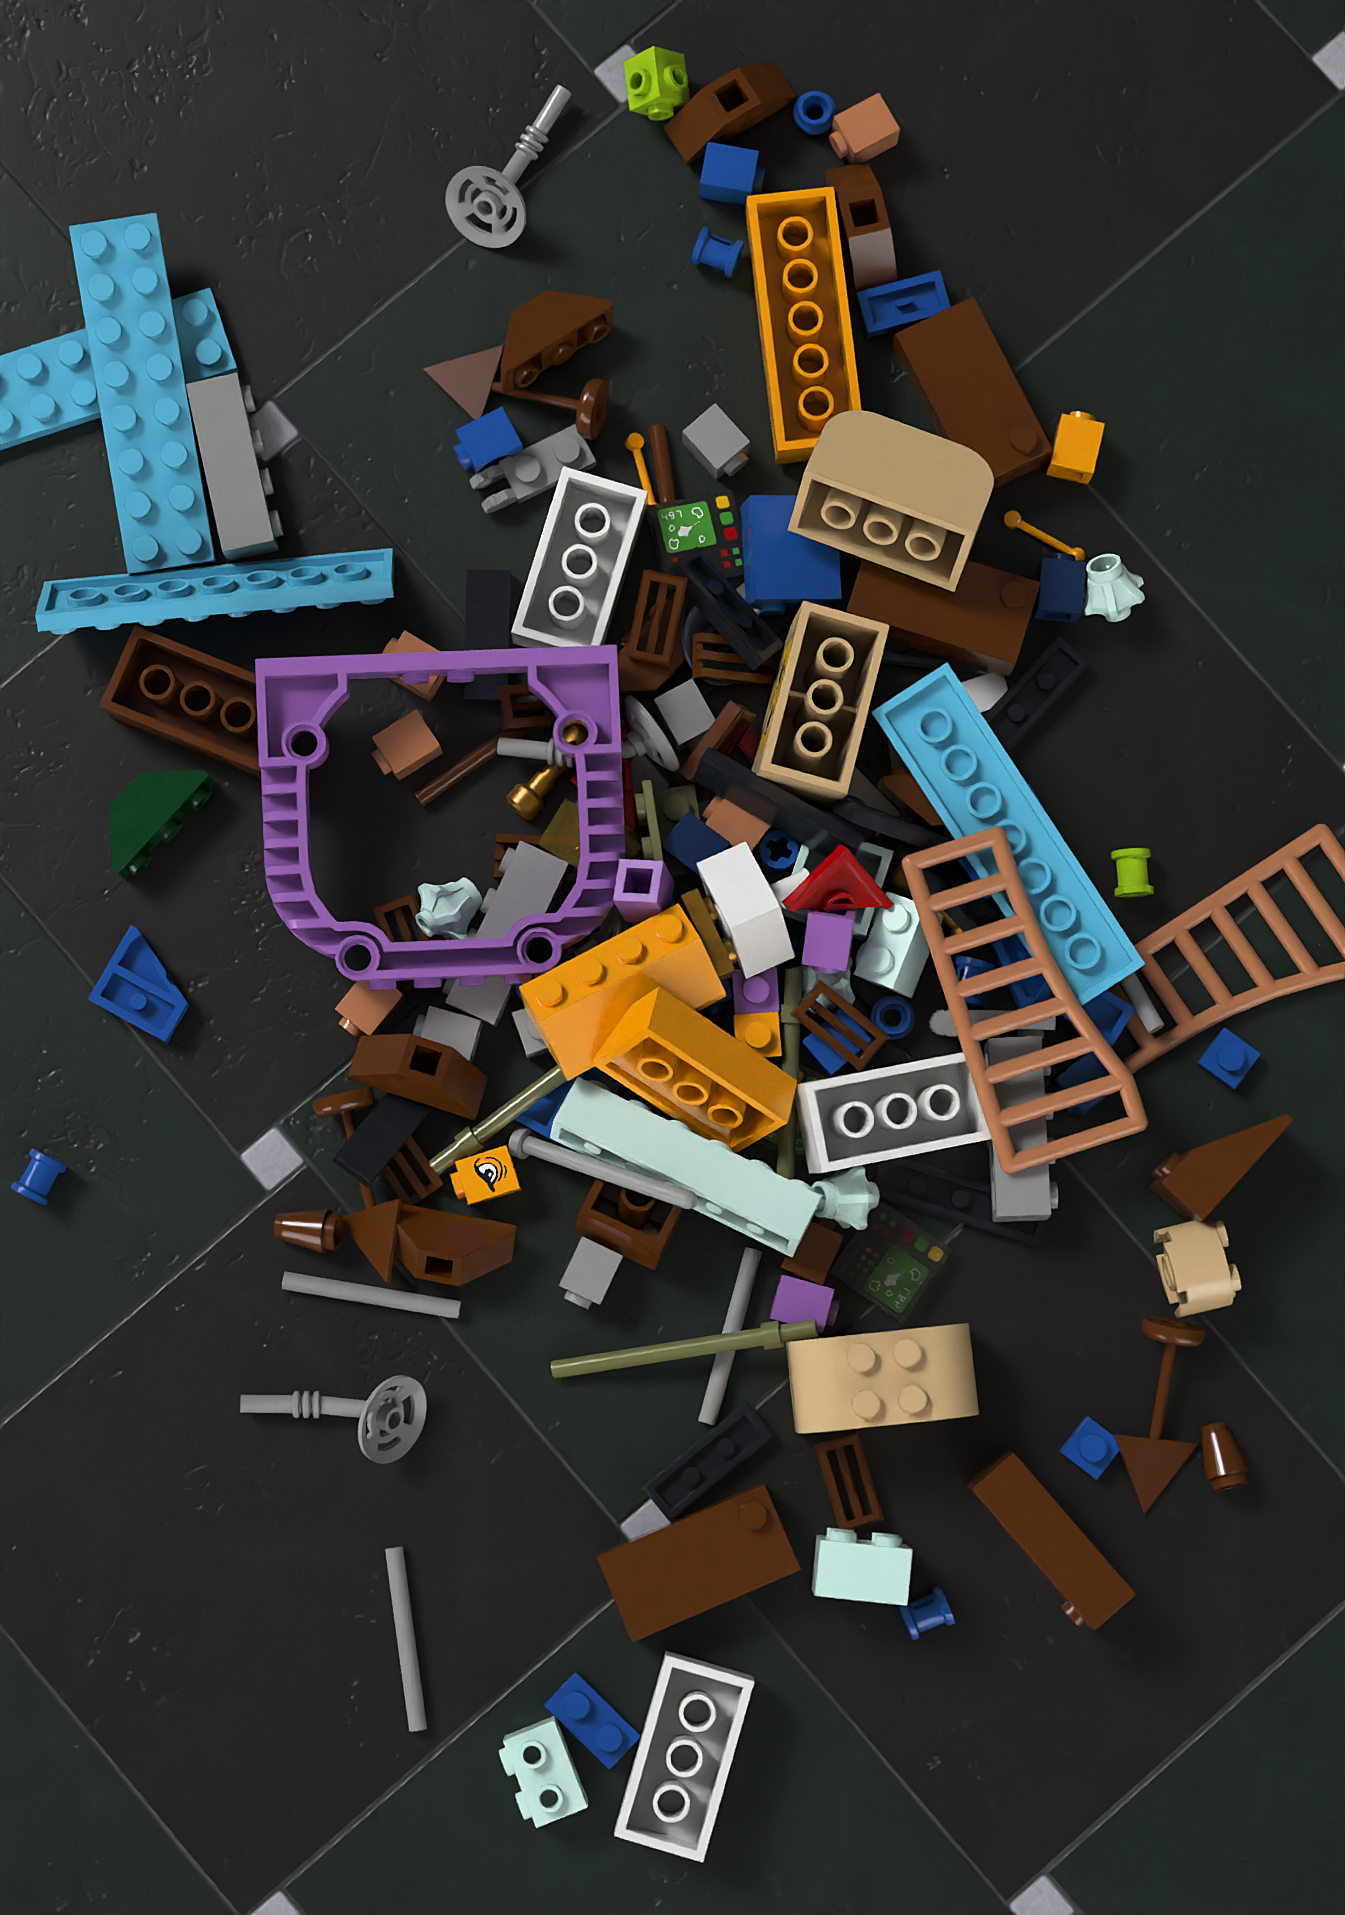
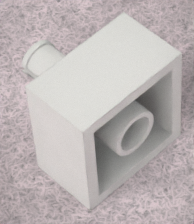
[696,841,810,979]

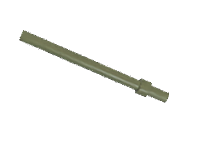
[776,969,806,1180]
[429,1065,567,1175]
[551,1319,819,1379]

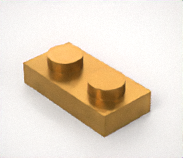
[679,888,738,981]

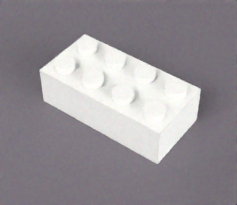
[511,466,648,648]
[794,1052,992,1174]
[614,1650,754,1862]

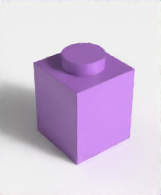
[613,859,675,922]
[802,909,857,974]
[731,967,780,1015]
[769,1275,840,1333]

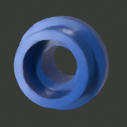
[793,91,836,135]
[870,996,915,1040]

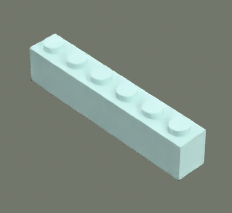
[550,1076,822,1258]

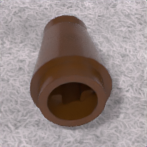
[274,1209,343,1254]
[1200,1421,1250,1491]

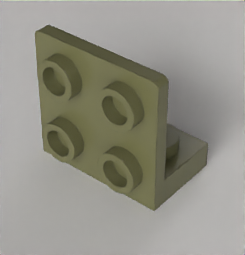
[634,780,700,878]

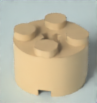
[1154,1217,1241,1318]

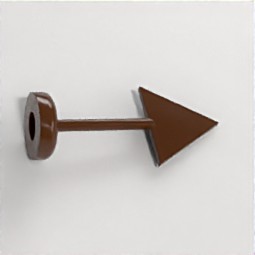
[422,345,609,441]
[312,1087,402,1283]
[1114,1316,1206,1514]

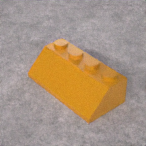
[519,903,726,1081]
[593,986,797,1154]

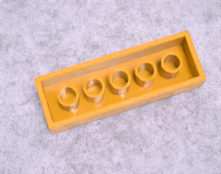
[745,186,862,465]

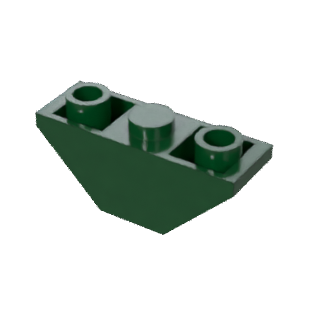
[109,769,215,879]

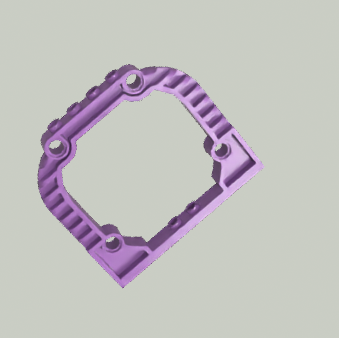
[255,645,625,990]

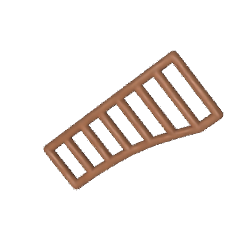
[1071,824,1345,1074]
[902,826,1148,1174]

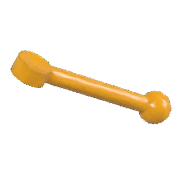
[625,433,662,520]
[1003,510,1086,562]

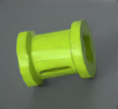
[1111,848,1154,898]

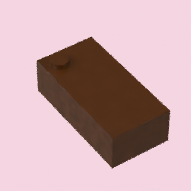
[892,296,1053,489]
[846,558,1041,678]
[99,626,261,778]
[964,1450,1136,1631]
[597,1483,801,1642]

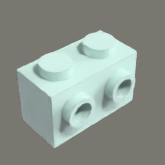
[854,891,944,998]
[499,1716,589,1828]

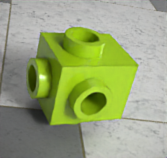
[623,46,690,120]

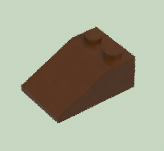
[574,1109,698,1271]
[1149,1114,1293,1222]

